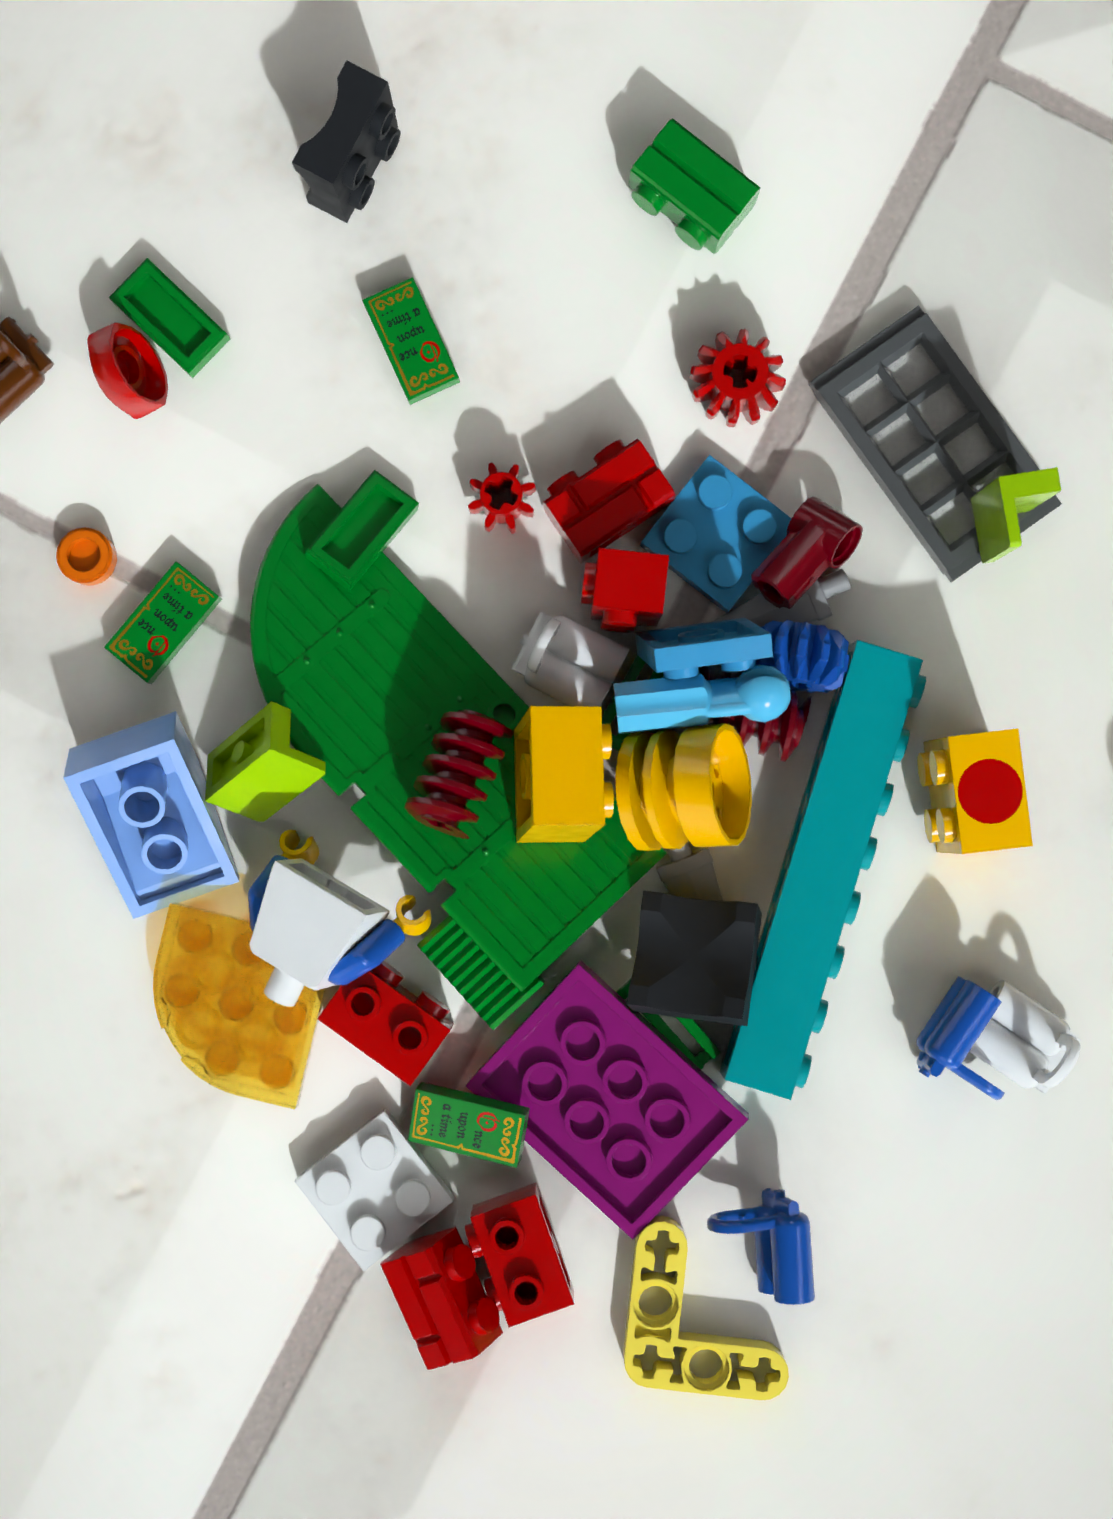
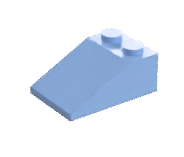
[63,711,239,919]

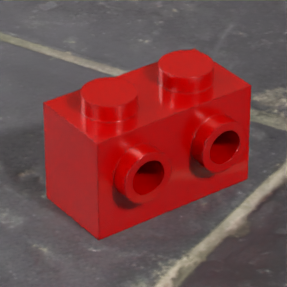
[581,548,669,633]
[317,961,454,1086]
[465,1183,574,1327]

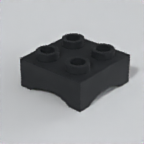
[292,60,401,223]
[627,890,762,1026]

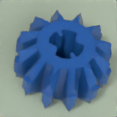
[756,620,850,693]

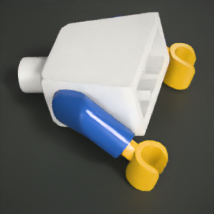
[248,829,432,1007]

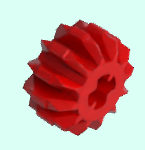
[689,328,786,427]

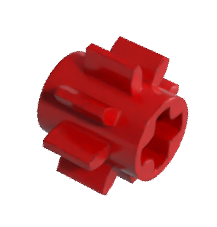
[468,462,536,534]

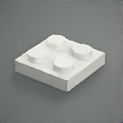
[294,1108,455,1272]

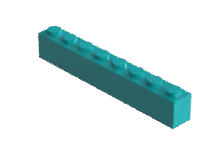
[719,640,926,1100]

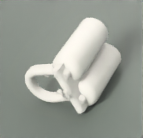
[512,612,629,707]
[969,980,1081,1094]

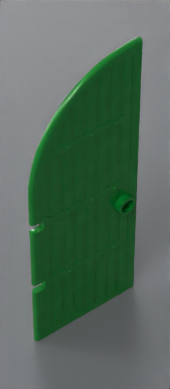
[250,484,667,992]

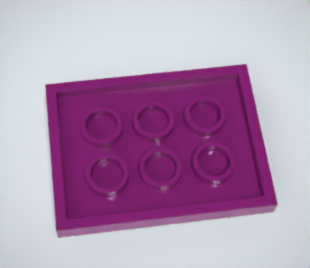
[466,960,749,1240]

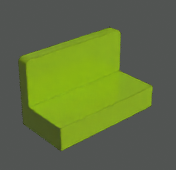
[971,467,1062,564]
[205,701,326,822]

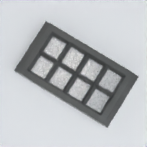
[808,305,1062,582]

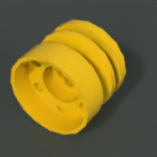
[615,723,752,851]

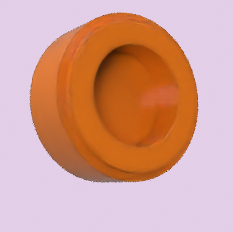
[56,527,117,586]

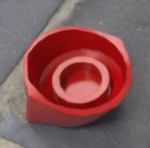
[87,322,168,419]

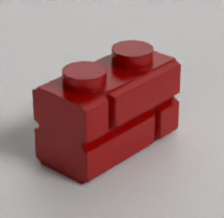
[543,438,676,564]
[380,1226,503,1370]

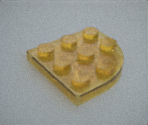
[153,902,327,1109]

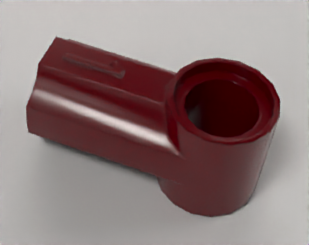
[751,496,863,609]

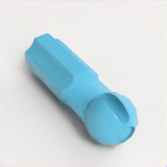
[614,665,791,734]

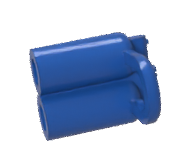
[917,976,1005,1100]
[707,1188,815,1305]

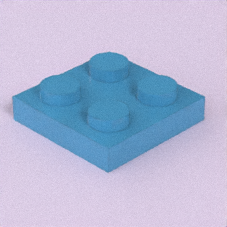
[640,455,792,613]
[635,618,773,679]

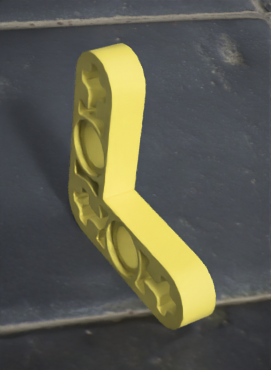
[623,1215,789,1400]

